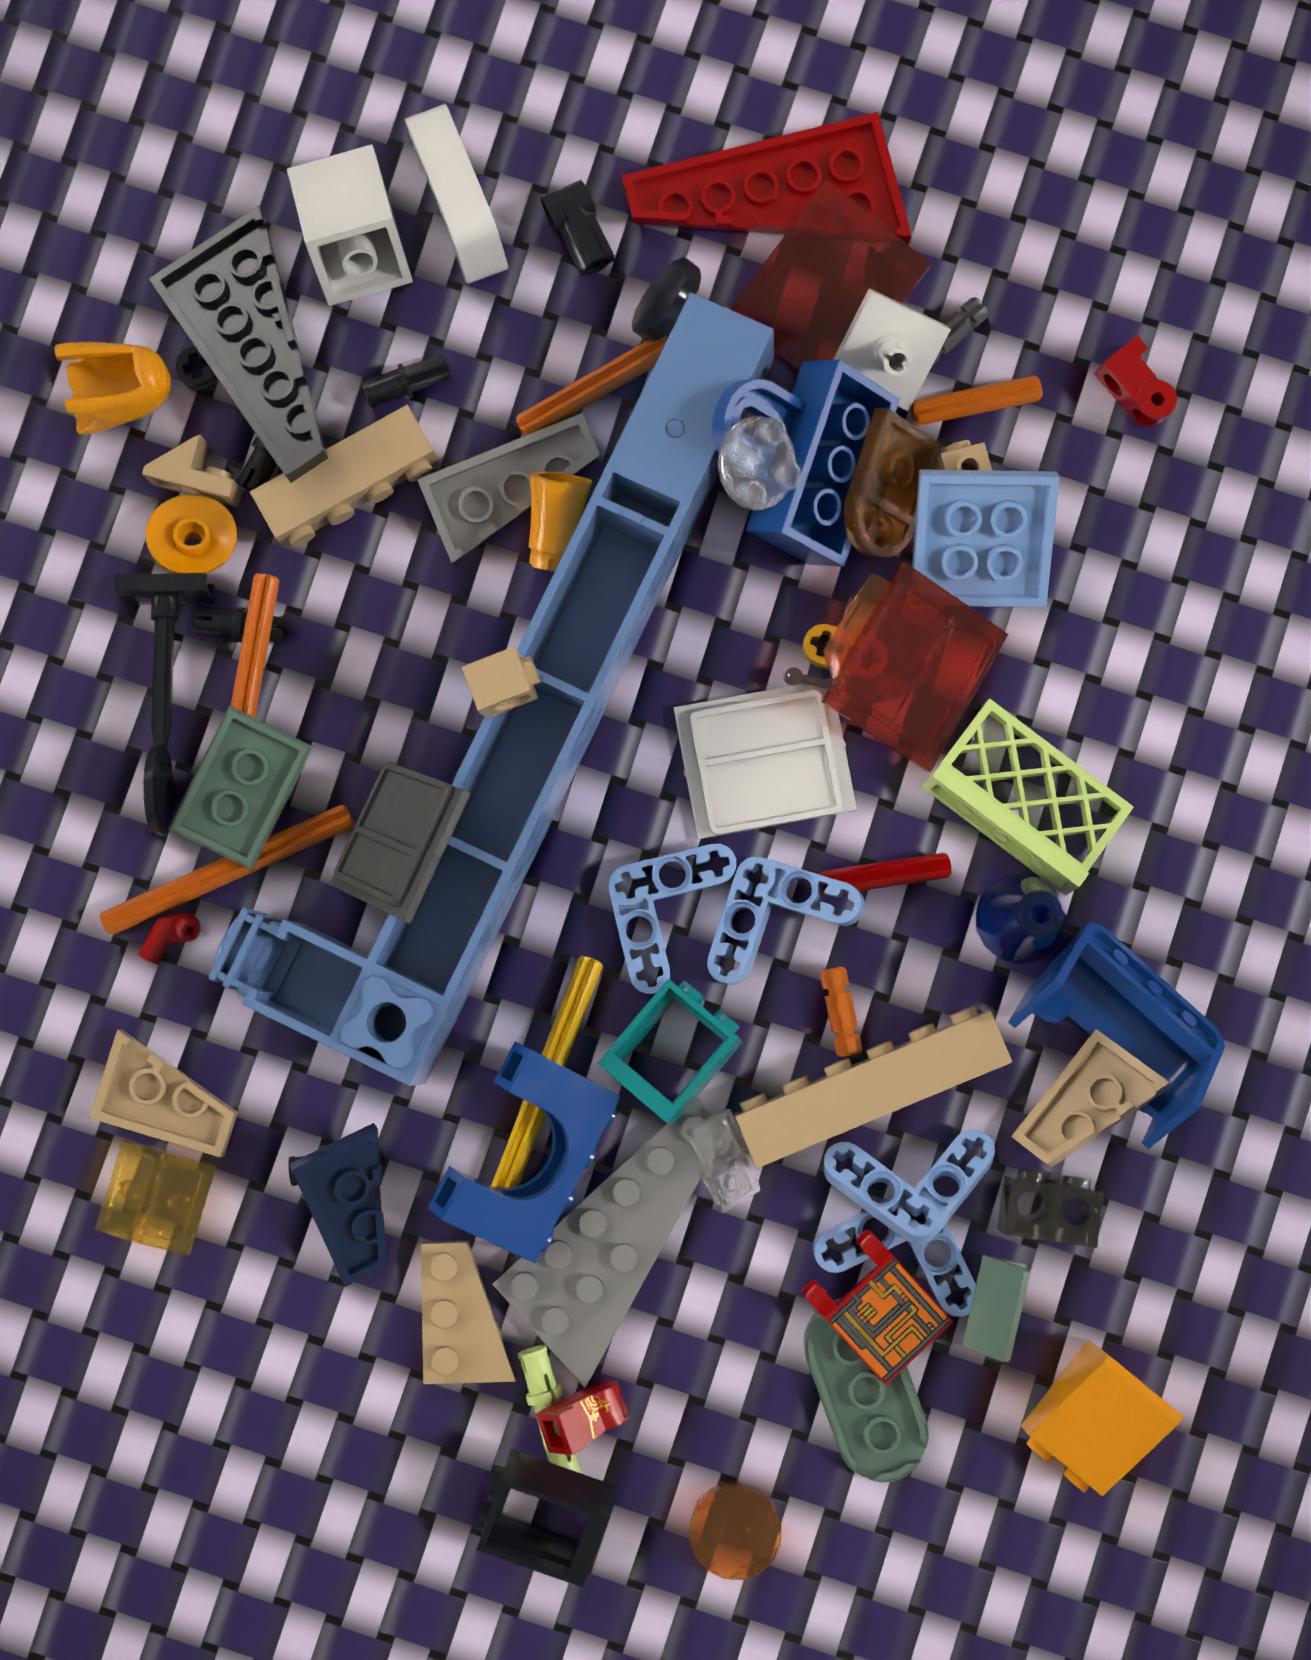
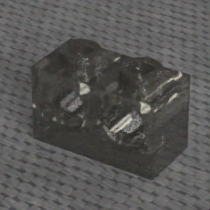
[997,1169,1104,1248]

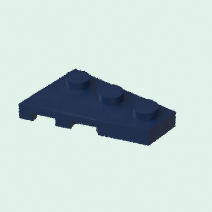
[289,1123,387,1287]

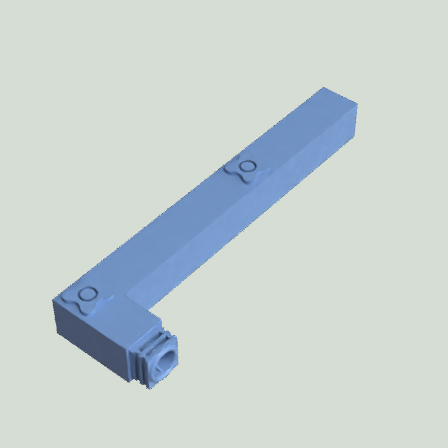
[208,292,774,1086]

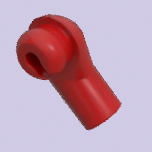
[138,912,201,965]

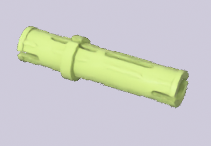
[518,1345,581,1473]

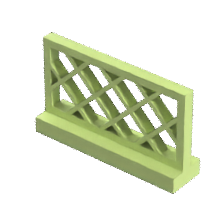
[922,698,1134,896]

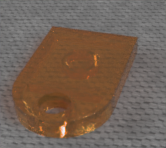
[844,408,942,557]

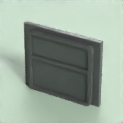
[329,762,471,924]

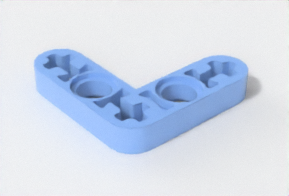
[608,844,736,994]
[707,856,865,985]
[824,1129,995,1245]
[813,1197,976,1317]

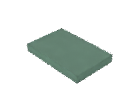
[168,706,314,869]

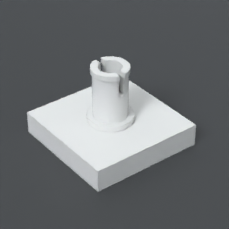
[833,288,951,411]

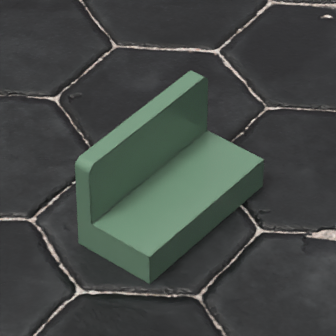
[962,1255,1030,1362]

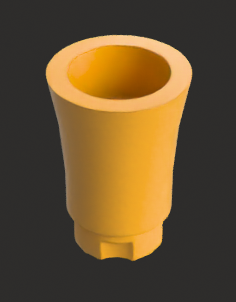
[528,471,593,571]

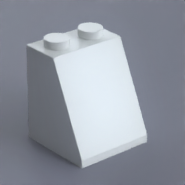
[287,144,413,306]

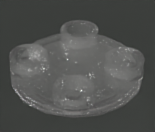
[718,416,801,511]

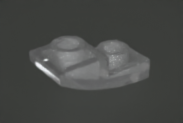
[686,1109,760,1213]

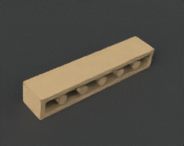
[734,1006,1012,1169]

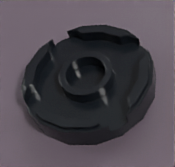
[632,257,701,341]

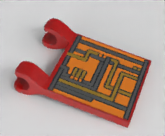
[802,1229,953,1385]

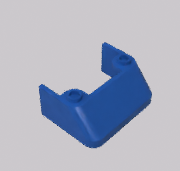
[1008,923,1225,1149]

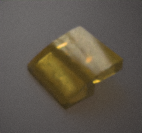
[95,1139,216,1256]

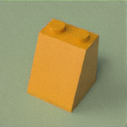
[1021,1339,1184,1496]

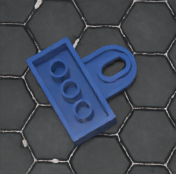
[712,359,900,567]

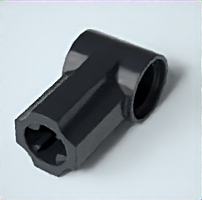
[540,179,615,276]

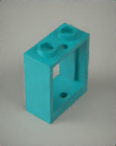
[597,978,743,1127]

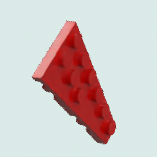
[622,112,912,243]

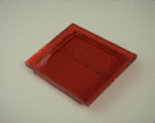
[730,179,932,371]
[821,562,1008,772]

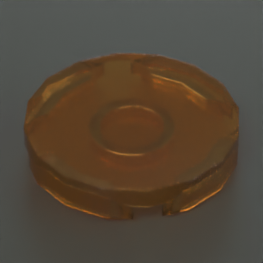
[689,1482,781,1580]

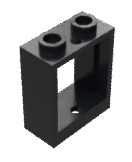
[474,1449,618,1588]

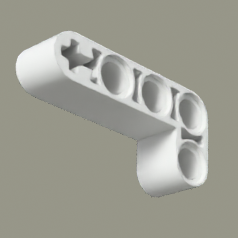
[404,104,509,284]

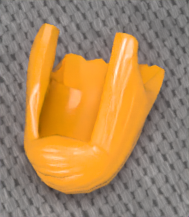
[55,342,171,435]

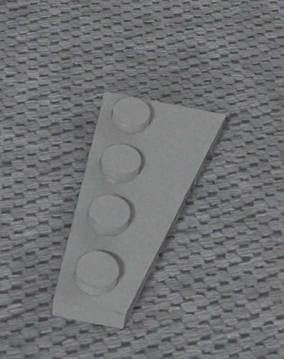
[417,413,600,564]

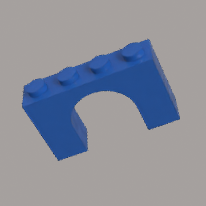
[428,1041,621,1263]

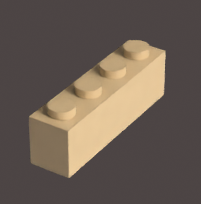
[250,405,438,548]

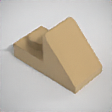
[142,435,243,508]

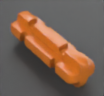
[820,967,862,1057]

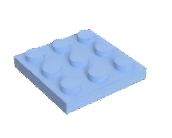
[910,469,1060,607]

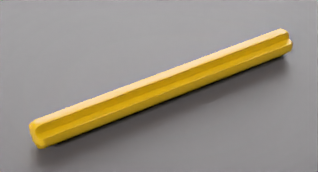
[491,956,603,1188]

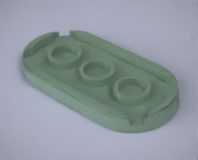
[804,1298,929,1483]

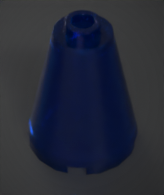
[975,873,1066,964]

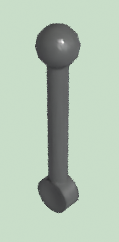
[783,667,874,702]

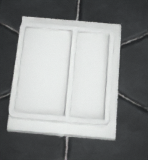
[673,679,857,840]

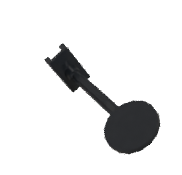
[115,573,215,836]

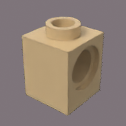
[462,646,541,719]

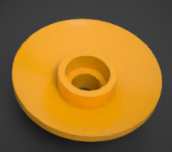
[145,494,237,574]

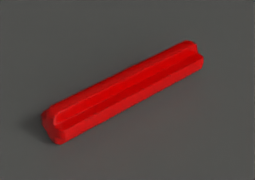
[818,853,952,896]

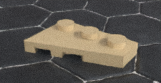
[89,1029,238,1158]
[1011,1029,1173,1168]
[421,1241,517,1384]

